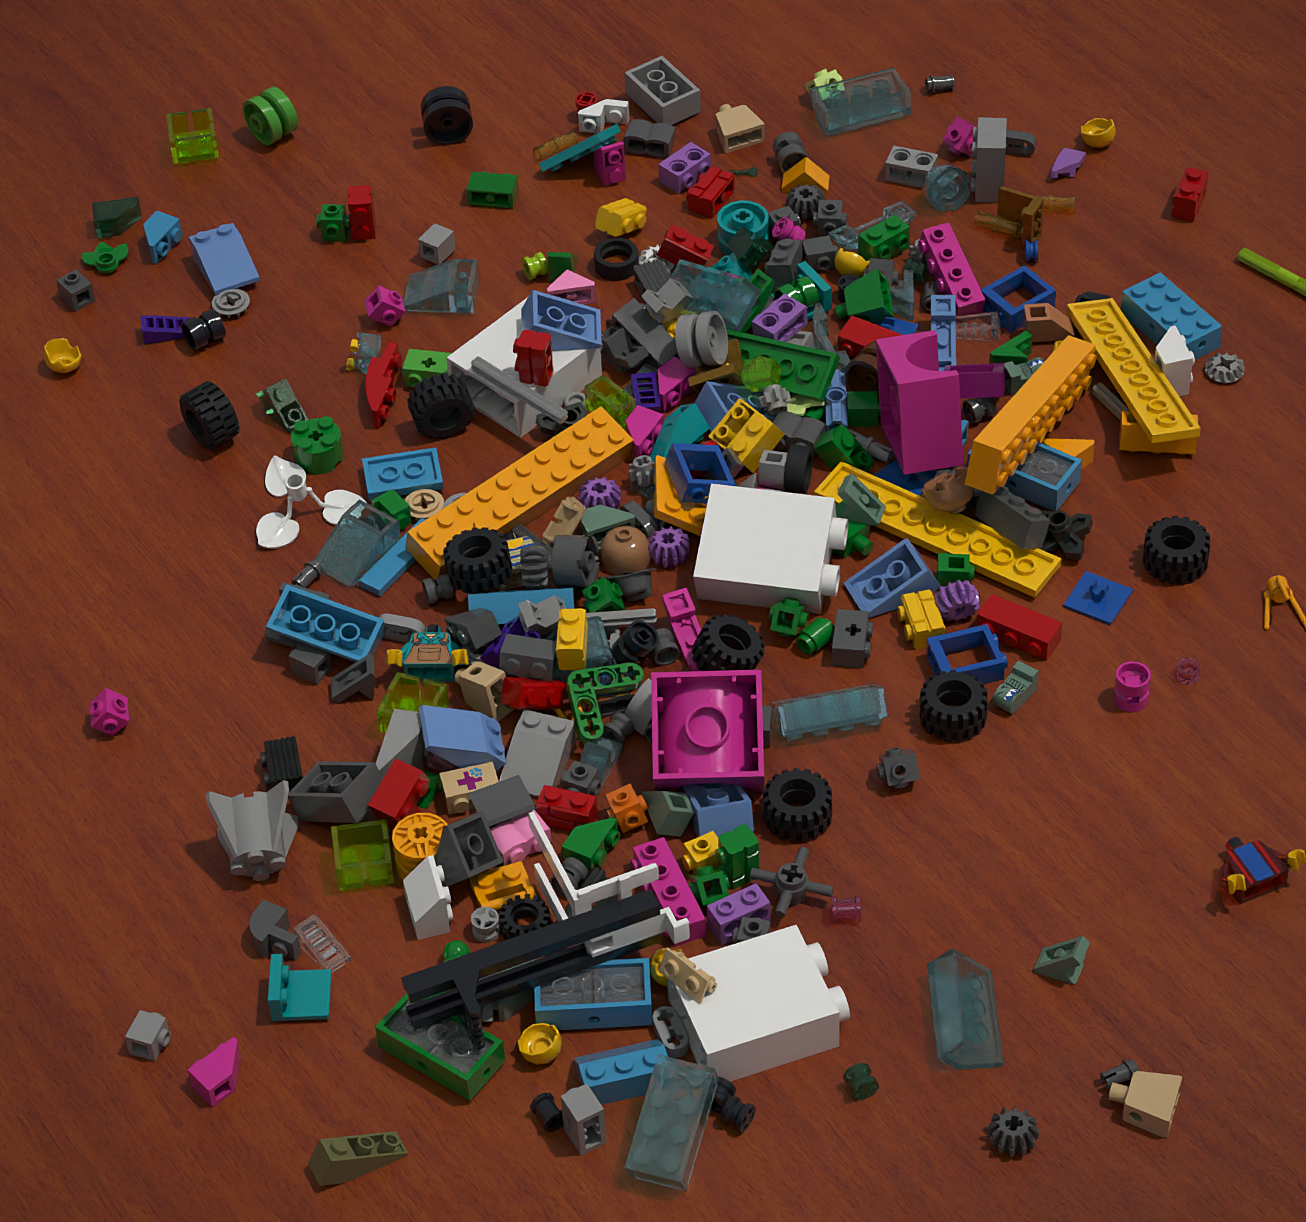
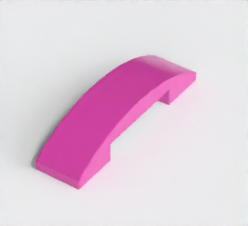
[662,588,703,671]

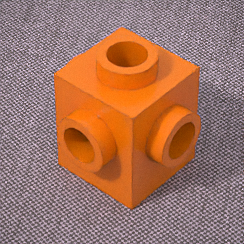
[606,783,648,833]

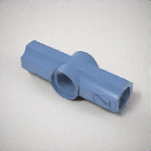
[825,369,848,432]

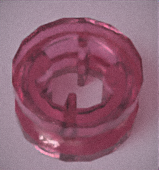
[1175,658,1201,685]

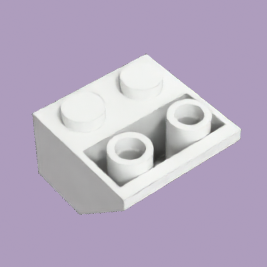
[1155,326,1195,396]
[403,855,454,940]

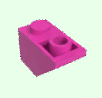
[594,142,626,186]
[658,356,696,413]
[625,405,664,459]
[188,1037,241,1108]

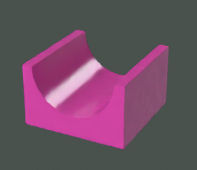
[876,330,963,474]
[651,670,764,793]

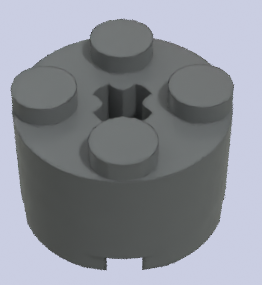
[547,535,599,587]

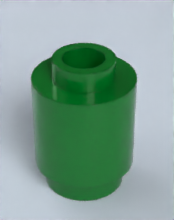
[796,617,835,655]

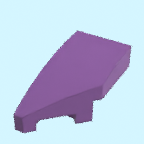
[1050,148,1086,178]

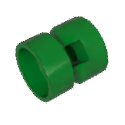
[774,276,819,309]

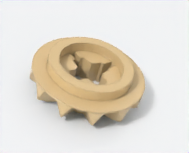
[405,489,444,522]

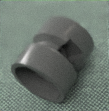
[772,132,808,173]

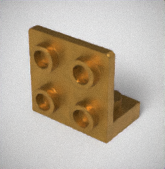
[997,186,1044,250]
[688,339,746,395]

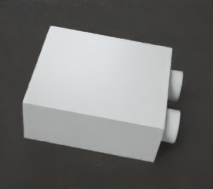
[447,297,603,438]
[693,484,848,614]
[667,925,850,1085]

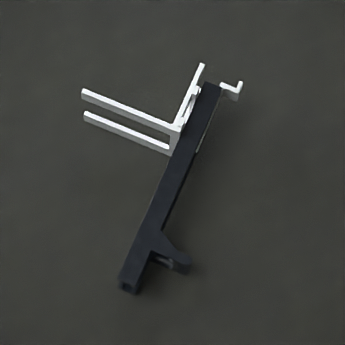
[401,811,690,1050]

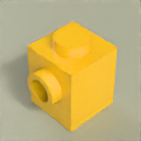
[682,831,719,874]

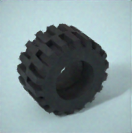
[407,373,475,439]
[179,381,240,450]
[1143,516,1211,584]
[443,527,512,594]
[692,614,765,671]
[919,670,988,742]
[763,768,832,842]

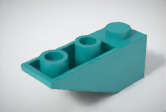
[650,403,710,462]

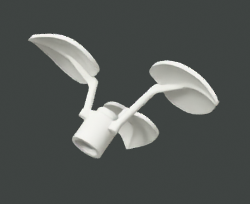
[256,455,367,549]

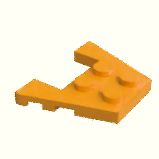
[653,455,708,536]

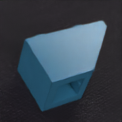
[143,211,183,264]

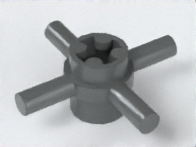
[750,847,834,918]

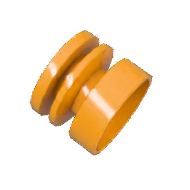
[392,813,447,880]

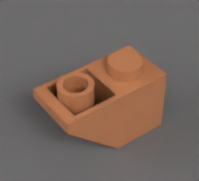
[1023,303,1075,342]

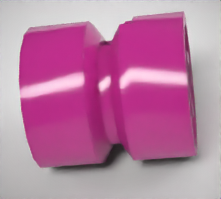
[1114,661,1151,712]

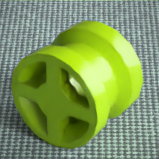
[521,252,549,280]

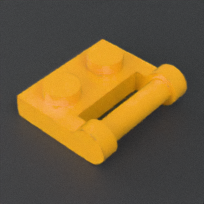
[469,861,536,910]

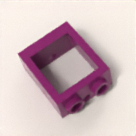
[943,363,1006,398]

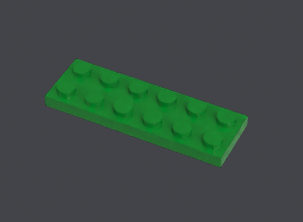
[726,329,840,402]

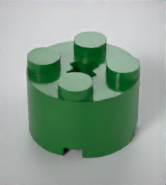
[291,416,344,475]

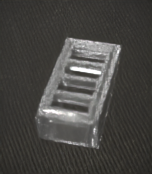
[955,312,1001,341]
[293,914,351,973]

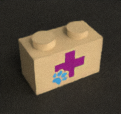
[439,762,499,815]

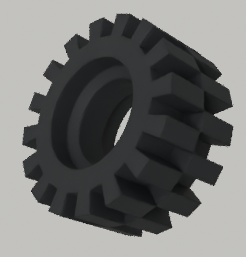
[499,894,551,940]

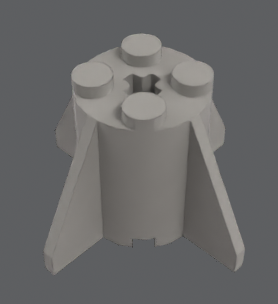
[206,780,299,881]

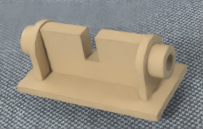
[542,496,587,546]
[659,947,717,1004]

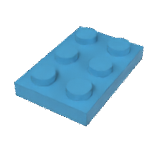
[362,447,444,501]

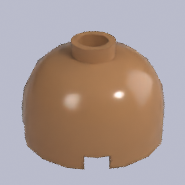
[921,466,974,514]
[600,526,651,575]

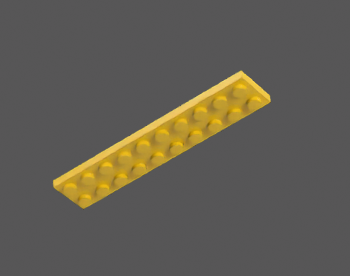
[1066,298,1201,443]
[814,461,1061,598]

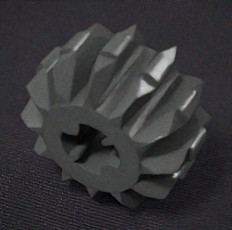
[786,183,825,221]
[520,545,548,590]
[988,1105,1039,1158]

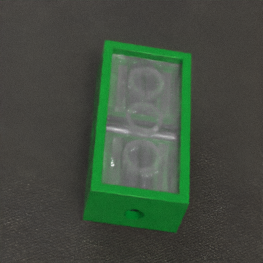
[375,993,505,1101]

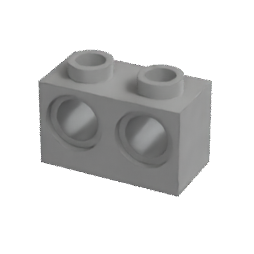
[885,145,938,189]

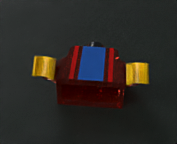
[1219,837,1306,905]

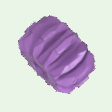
[578,476,621,509]
[648,526,690,569]
[935,580,980,622]

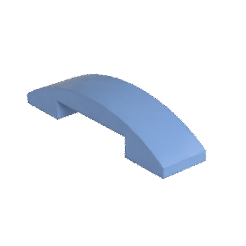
[931,295,956,371]

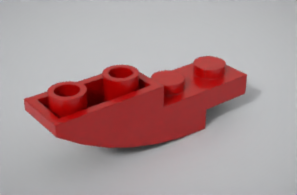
[365,342,402,429]

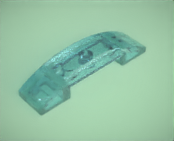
[828,201,917,250]
[813,303,850,384]

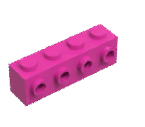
[918,222,985,320]
[630,837,706,946]

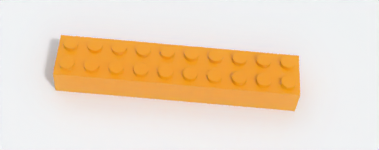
[965,335,1097,495]
[405,406,634,579]

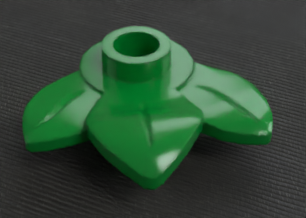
[82,241,129,273]

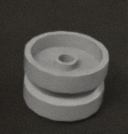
[675,311,728,368]

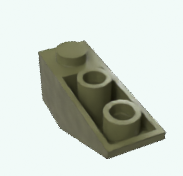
[308,1131,408,1186]

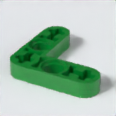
[566,663,644,745]

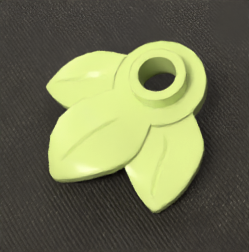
[786,395,825,416]

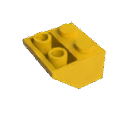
[708,398,785,473]

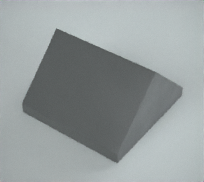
[468,775,536,826]

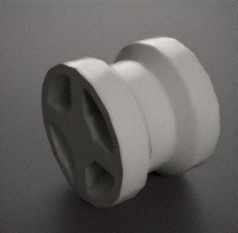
[471,907,500,943]

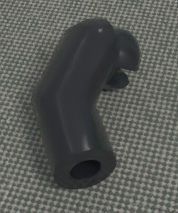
[1075,291,1111,303]

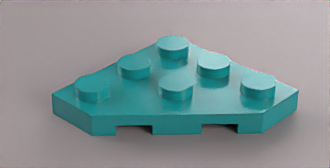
[538,124,621,172]

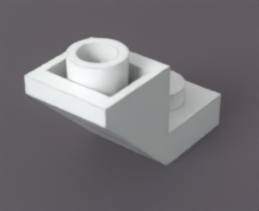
[578,99,629,133]

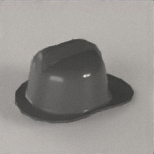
[598,568,656,601]

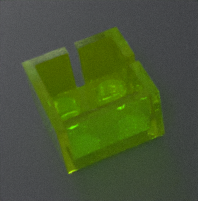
[166,108,219,164]
[377,672,449,733]
[331,819,395,891]

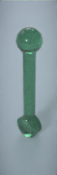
[722,167,758,177]

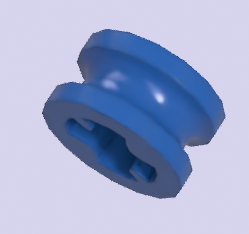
[1024,240,1038,262]

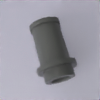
[925,75,955,93]
[922,282,938,311]
[291,560,323,588]
[1100,1059,1139,1090]

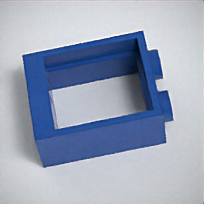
[981,265,1056,333]
[665,443,736,504]
[926,624,1008,684]

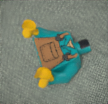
[386,624,469,682]

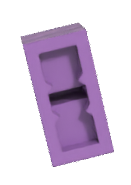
[658,142,711,194]
[752,294,808,342]
[707,883,771,946]

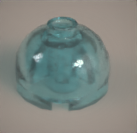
[922,164,970,212]

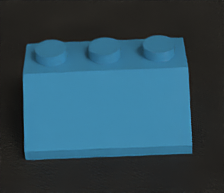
[574,1039,673,1105]

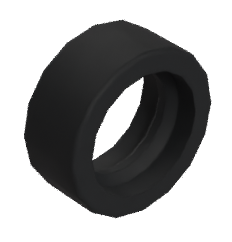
[594,238,639,281]
[784,444,813,494]

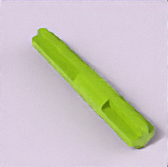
[1238,248,1306,296]

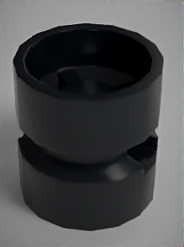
[181,309,226,351]
[611,620,659,665]

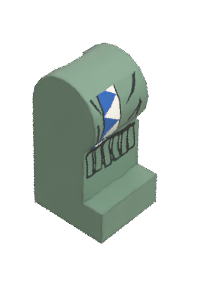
[1005,357,1045,395]
[992,661,1039,714]

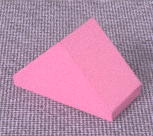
[547,270,596,305]

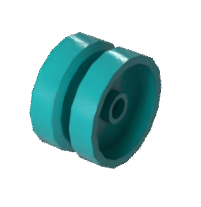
[717,200,769,260]

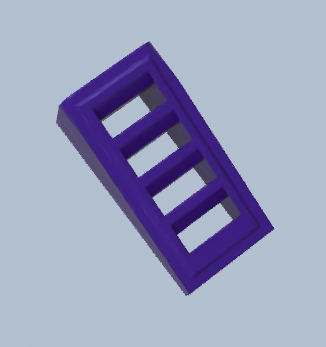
[140,315,190,344]
[631,372,661,413]

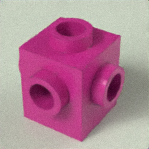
[943,116,977,156]
[364,285,405,327]
[89,688,129,736]

